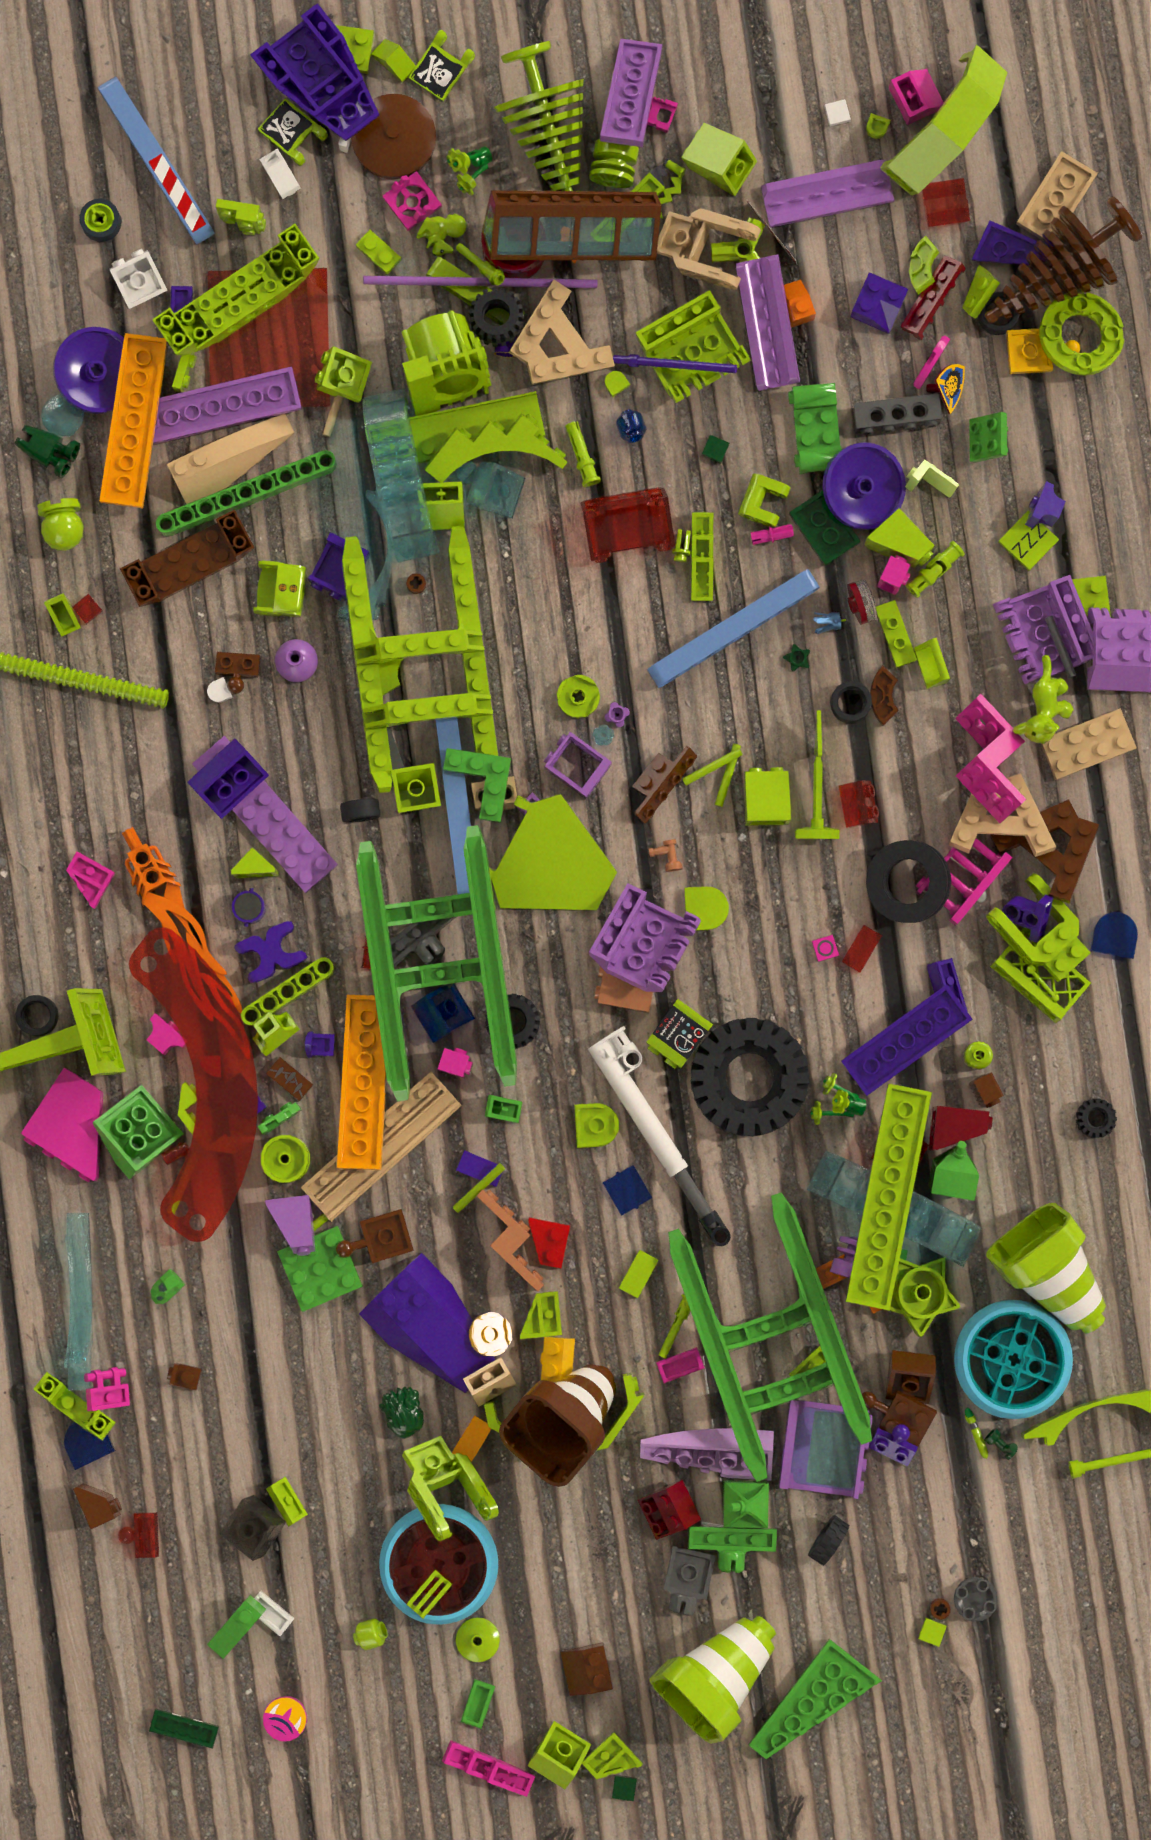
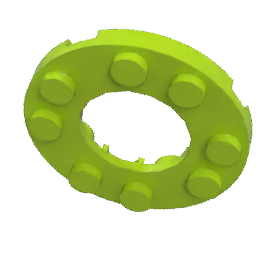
[1039,293,1124,375]

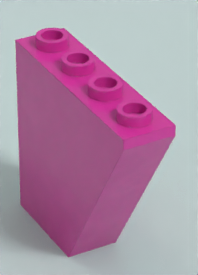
[21,1068,103,1182]

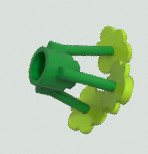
[810,1073,866,1125]

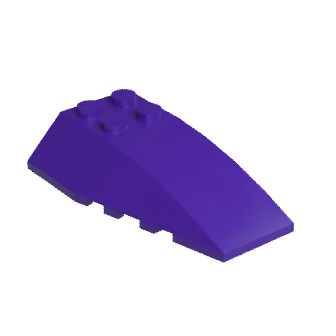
[250,3,380,141]
[359,1253,495,1393]

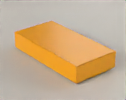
[452,1415,491,1462]

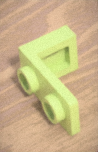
[905,459,959,498]

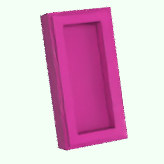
[656,1347,705,1383]

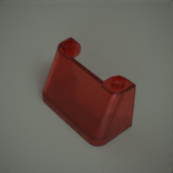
[580,487,676,563]

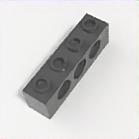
[852,393,942,435]

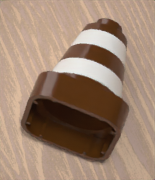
[499,1364,616,1487]

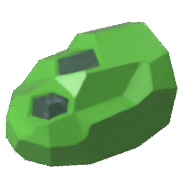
[151,1269,186,1304]

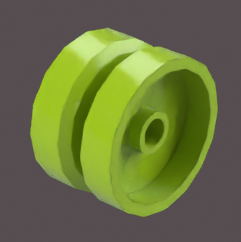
[261,1135,311,1183]

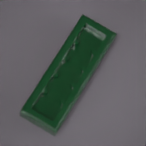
[149,1709,219,1749]

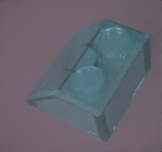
[466,462,525,519]

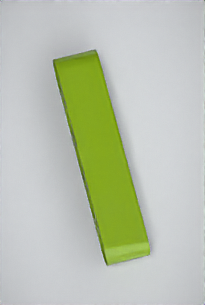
[426,257,525,325]
[241,958,335,1026]

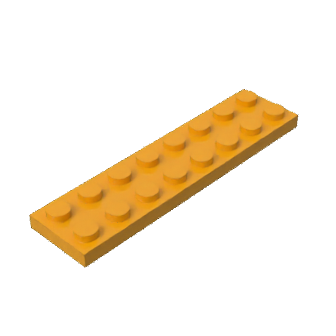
[99,333,168,508]
[337,995,386,1170]

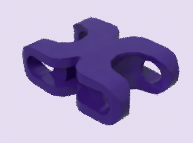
[234,921,308,983]

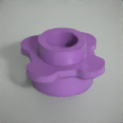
[605,702,630,727]

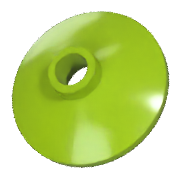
[456,1617,500,1662]

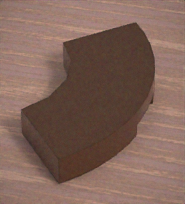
[870,665,899,726]

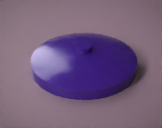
[53,327,124,414]
[823,443,906,529]

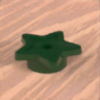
[783,644,810,672]

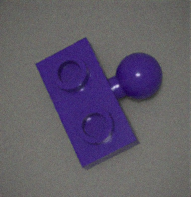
[869,1424,918,1467]

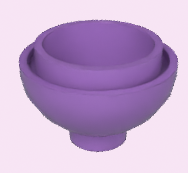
[275,639,318,682]

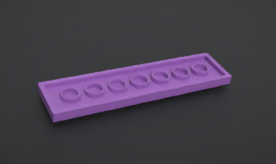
[153,367,302,445]
[192,736,338,893]

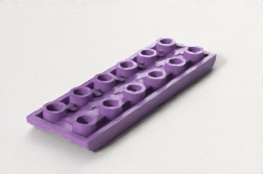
[761,160,895,228]
[736,254,800,391]

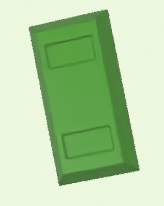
[461,1679,495,1729]

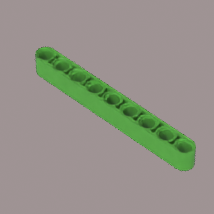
[156,450,337,537]

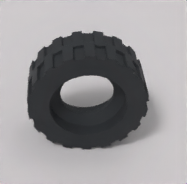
[808,1515,850,1566]

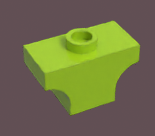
[252,1012,300,1056]

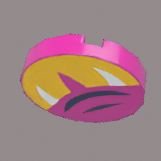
[263,1696,307,1741]

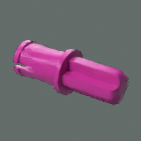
[750,524,794,545]

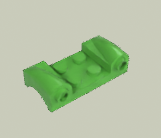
[788,383,841,474]

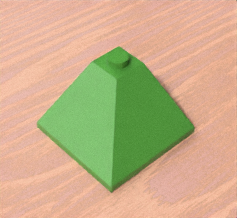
[93,1085,183,1180]

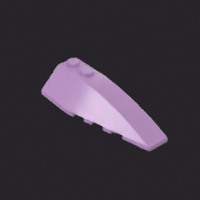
[640,1428,774,1480]

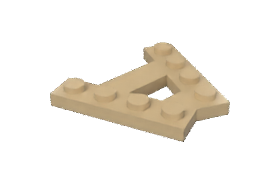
[509,280,615,385]
[949,773,1056,857]

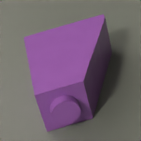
[265,1195,315,1256]

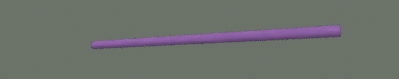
[363,276,598,288]

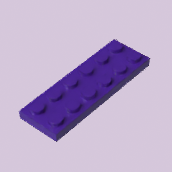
[841,984,973,1096]

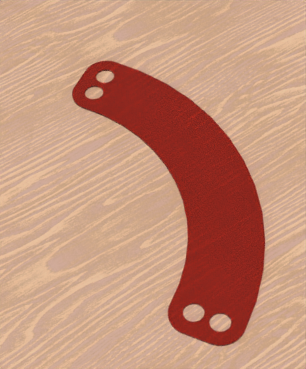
[129,927,258,1242]

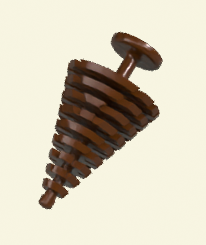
[985,196,1142,324]

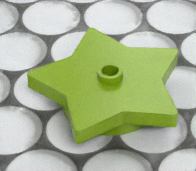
[888,1258,960,1337]

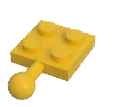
[1006,328,1080,374]

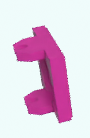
[382,171,442,231]

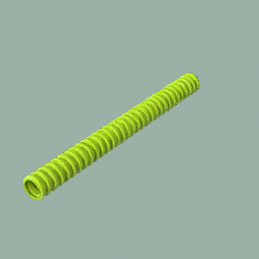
[0,652,169,709]

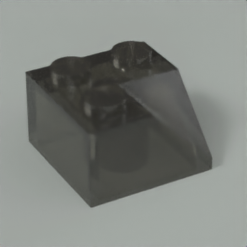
[220,1495,286,1561]

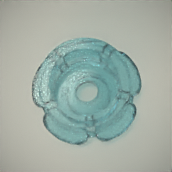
[593,725,614,746]

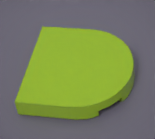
[684,886,729,931]
[574,1103,619,1148]

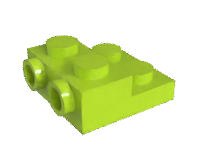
[216,199,266,236]
[315,346,372,403]

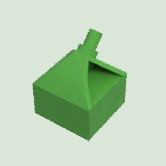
[928,1141,979,1201]
[723,1480,769,1528]

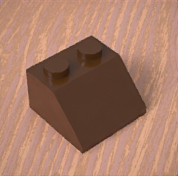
[885,1350,936,1404]
[73,1483,122,1529]
[560,1642,613,1696]

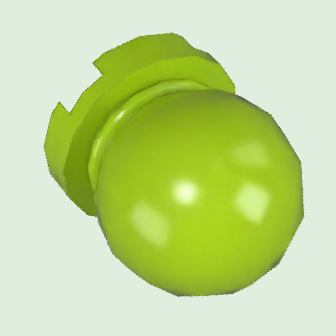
[37,498,84,551]

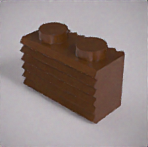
[969,1072,1004,1108]

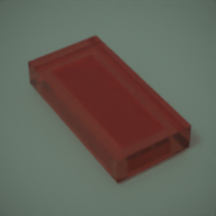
[842,925,882,973]

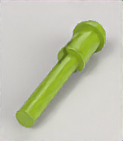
[456,243,505,286]
[658,1294,691,1359]

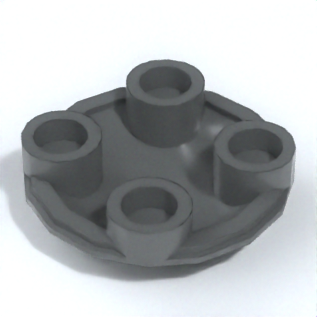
[954,1577,998,1622]

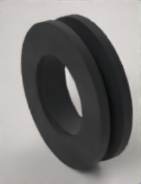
[866,840,951,923]

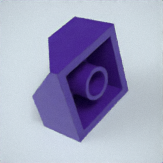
[850,272,908,334]

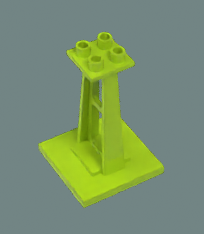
[0,988,126,1076]

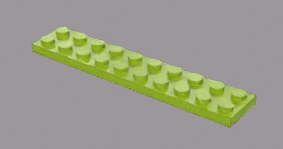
[845,1083,932,1311]

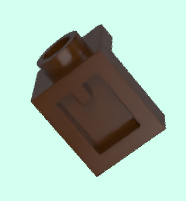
[167,1363,202,1390]

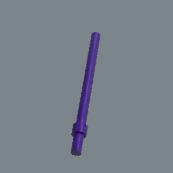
[613,354,737,373]

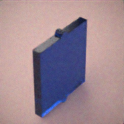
[603,1165,652,1216]

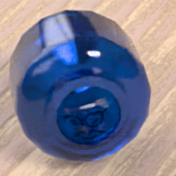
[616,409,647,443]

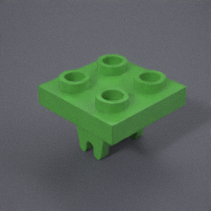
[969,412,1008,463]

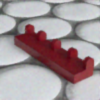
[900,255,966,340]

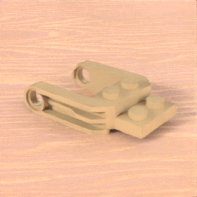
[657,208,761,290]

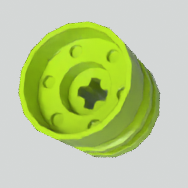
[589,139,639,188]

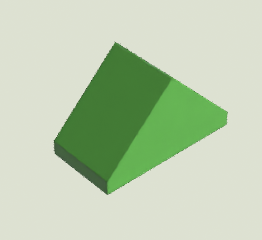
[485,1095,522,1123]

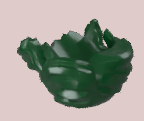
[379,1387,424,1439]

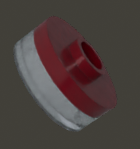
[847,579,877,625]

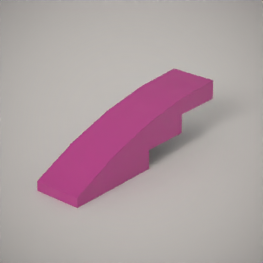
[442,1740,535,1797]

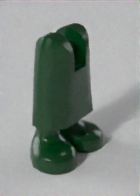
[14,425,81,479]

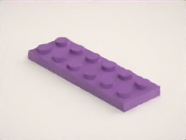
[600,39,662,147]

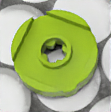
[557,675,600,719]

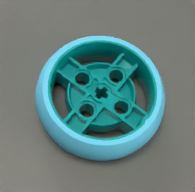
[954,1300,1073,1419]

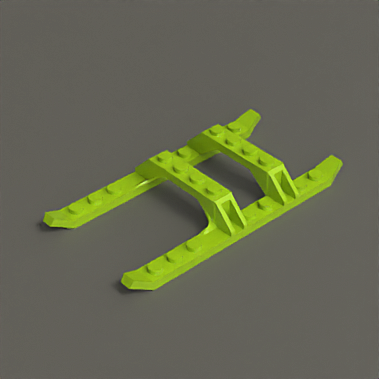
[342,526,498,793]

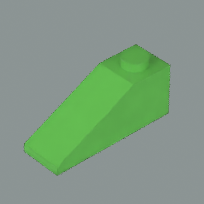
[207,1595,266,1659]

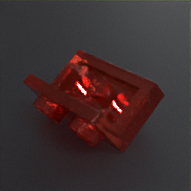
[839,780,879,828]

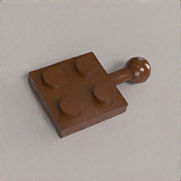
[336,1209,414,1263]
[862,1391,937,1447]

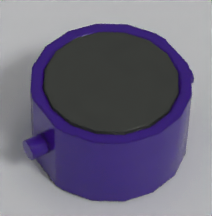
[232,888,266,927]

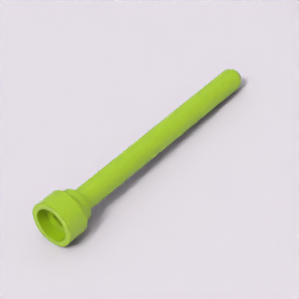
[1068,1449,1151,1479]

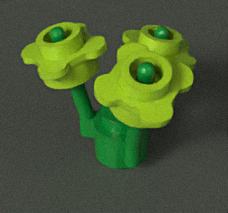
[446,146,493,196]

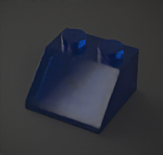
[411,983,475,1043]

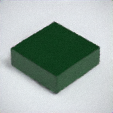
[701,435,730,464]
[612,1775,637,1801]

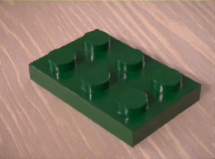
[789,490,861,566]

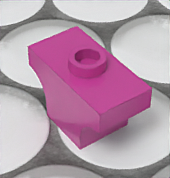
[146,1013,190,1055]

